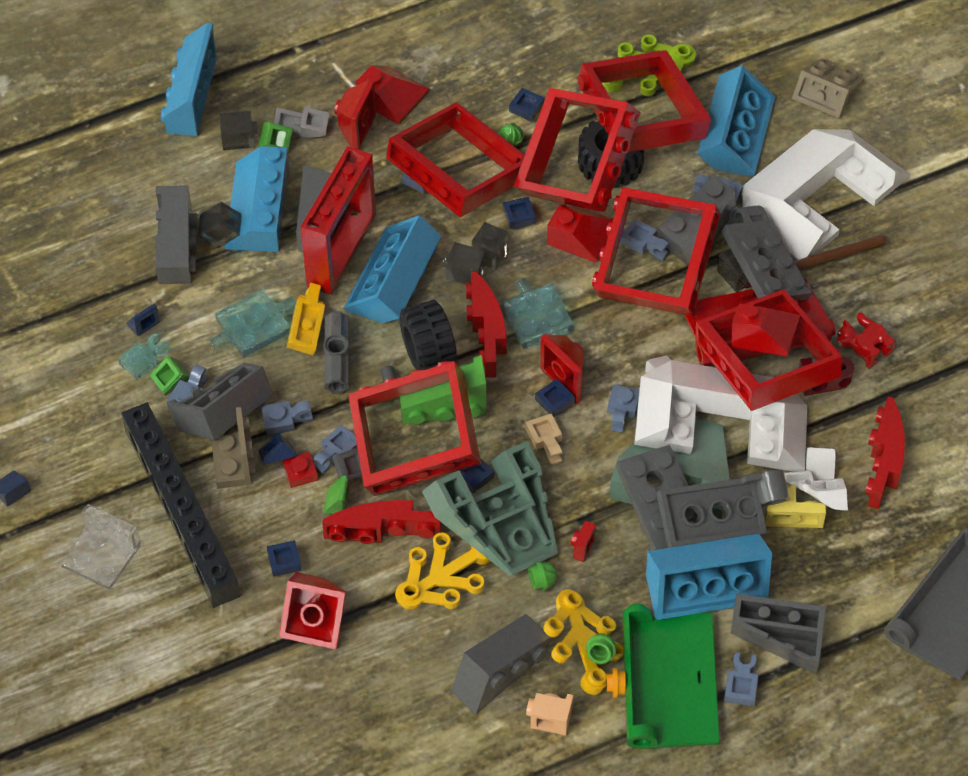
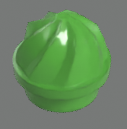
[498,122,524,148]
[528,561,557,591]
[586,633,616,664]

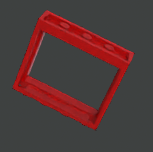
[577,50,711,153]
[514,88,641,213]
[386,102,525,218]
[300,146,376,295]
[592,187,721,316]
[696,289,843,411]
[348,361,481,496]

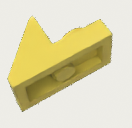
[765,484,826,528]

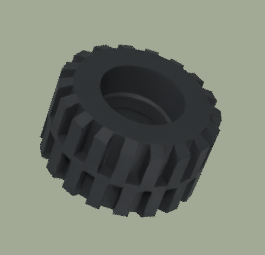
[578,120,645,188]
[400,299,457,370]

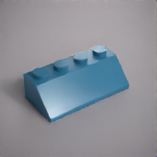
[161,23,217,136]
[697,65,776,177]
[225,146,289,252]
[343,215,441,323]
[646,534,772,620]

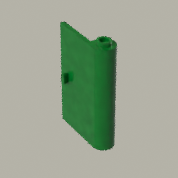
[622,604,720,749]

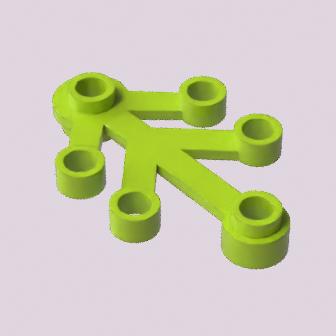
[603,35,696,96]

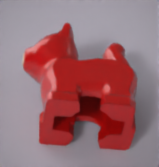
[836,312,896,369]

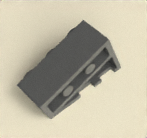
[296,165,349,253]
[658,175,736,266]
[156,185,198,284]
[167,363,274,440]
[731,593,826,674]
[451,614,551,714]

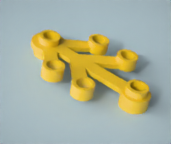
[395,532,491,609]
[543,589,624,695]

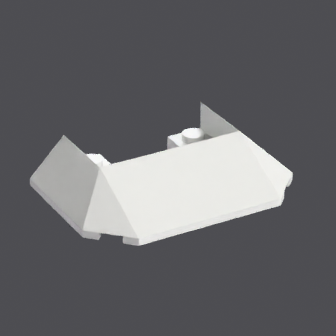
[741,129,910,260]
[634,360,807,472]

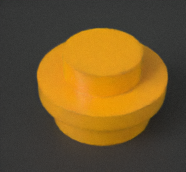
[606,668,625,698]

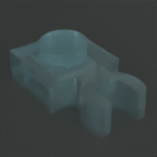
[118,333,169,380]

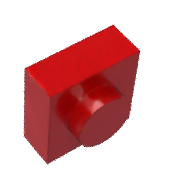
[282,452,318,488]
[570,521,596,562]

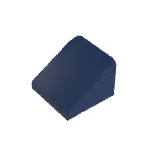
[127,303,160,336]
[258,433,297,464]
[0,471,31,507]

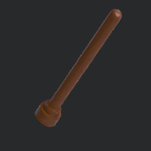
[771,235,886,279]

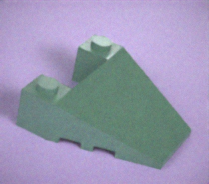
[609,418,730,519]
[422,441,558,576]

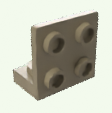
[792,59,864,118]
[211,407,256,489]

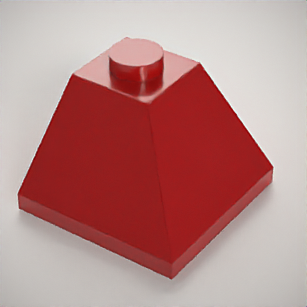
[356,65,429,124]
[334,80,376,150]
[547,204,613,263]
[732,303,800,357]
[540,334,585,404]
[279,572,347,649]

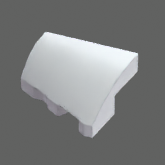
[784,470,848,510]

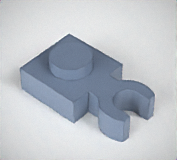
[724,652,758,706]

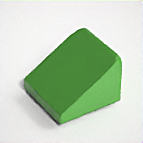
[258,122,293,151]
[150,356,190,395]
[323,475,349,514]

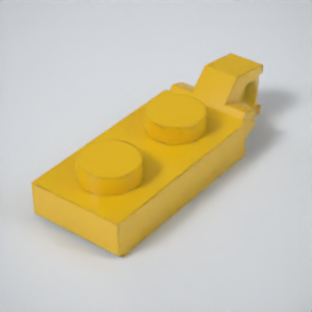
[286,282,325,355]

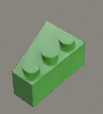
[399,355,486,425]

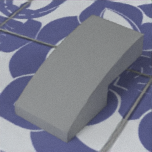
[273,107,329,138]

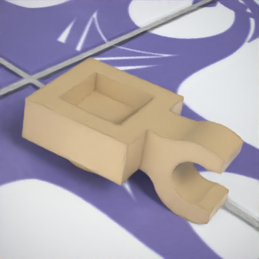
[525,414,562,466]

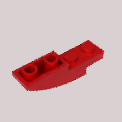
[466,272,507,378]
[865,397,905,509]
[322,500,442,544]

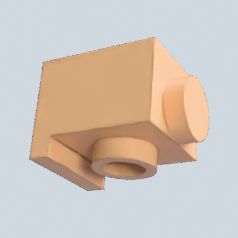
[526,693,573,735]

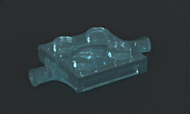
[502,278,574,350]
[209,289,296,358]

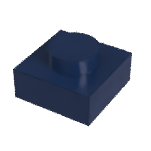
[509,88,545,122]
[503,197,536,229]
[535,379,575,417]
[460,458,495,494]
[266,540,302,577]

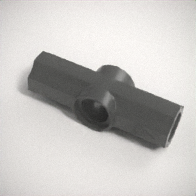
[324,311,350,394]

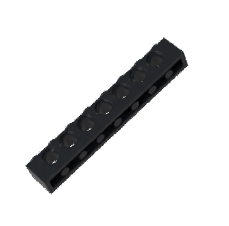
[121,402,240,608]

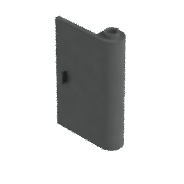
[884,529,968,681]

